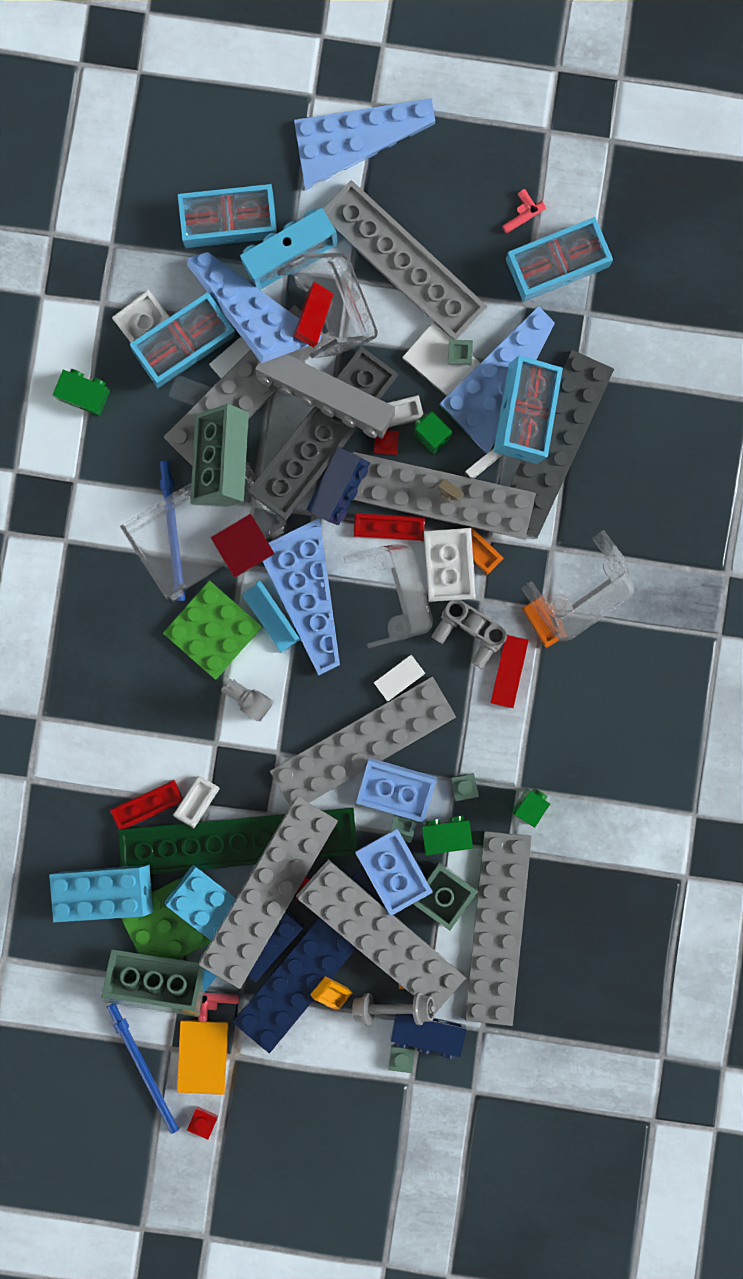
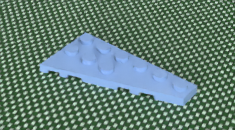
[294,98,435,191]
[187,252,322,363]
[439,306,555,454]
[263,518,340,675]

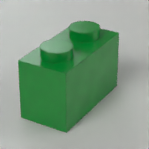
[52,369,110,417]
[414,412,452,456]
[511,788,550,828]
[421,815,473,855]

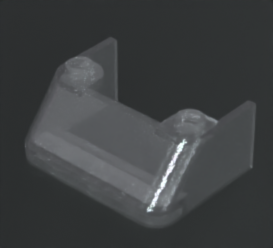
[277,253,378,359]
[521,530,634,642]
[343,543,434,650]

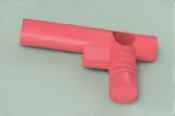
[502,189,546,234]
[198,992,240,1022]

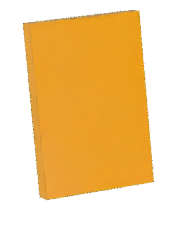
[177,1019,228,1095]

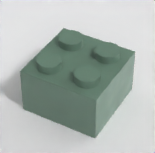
[413,861,478,931]

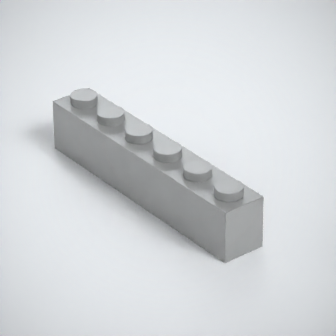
[255,354,395,439]

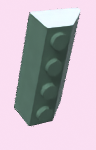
[190,404,249,507]
[101,950,205,1017]

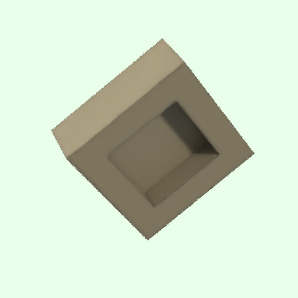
[438,479,464,503]

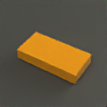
[310,976,353,1011]

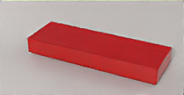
[293,282,334,348]
[353,513,425,541]
[490,635,529,709]
[110,780,183,830]

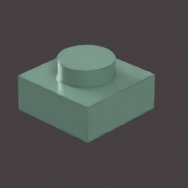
[448,339,473,366]
[451,773,479,801]
[389,815,417,843]
[388,1045,415,1073]

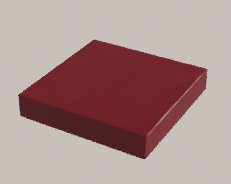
[210,513,275,578]

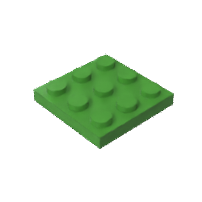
[163,580,263,680]
[121,877,211,960]

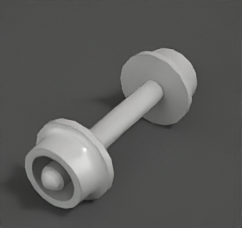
[352,992,435,1026]

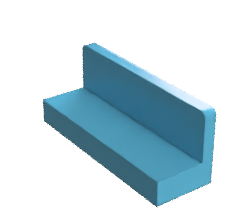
[242,580,301,653]

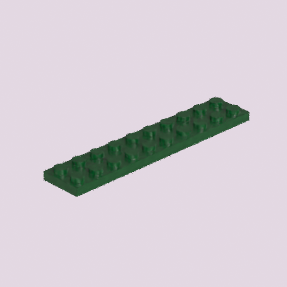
[118,807,358,875]

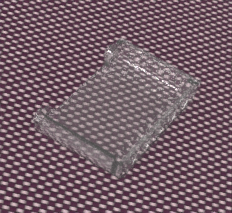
[120,461,286,601]

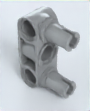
[431,600,507,669]
[221,679,274,722]

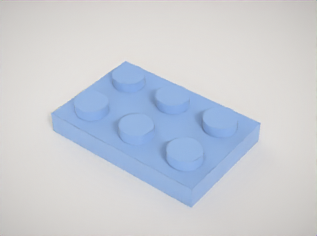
[356,758,437,823]
[355,828,433,916]

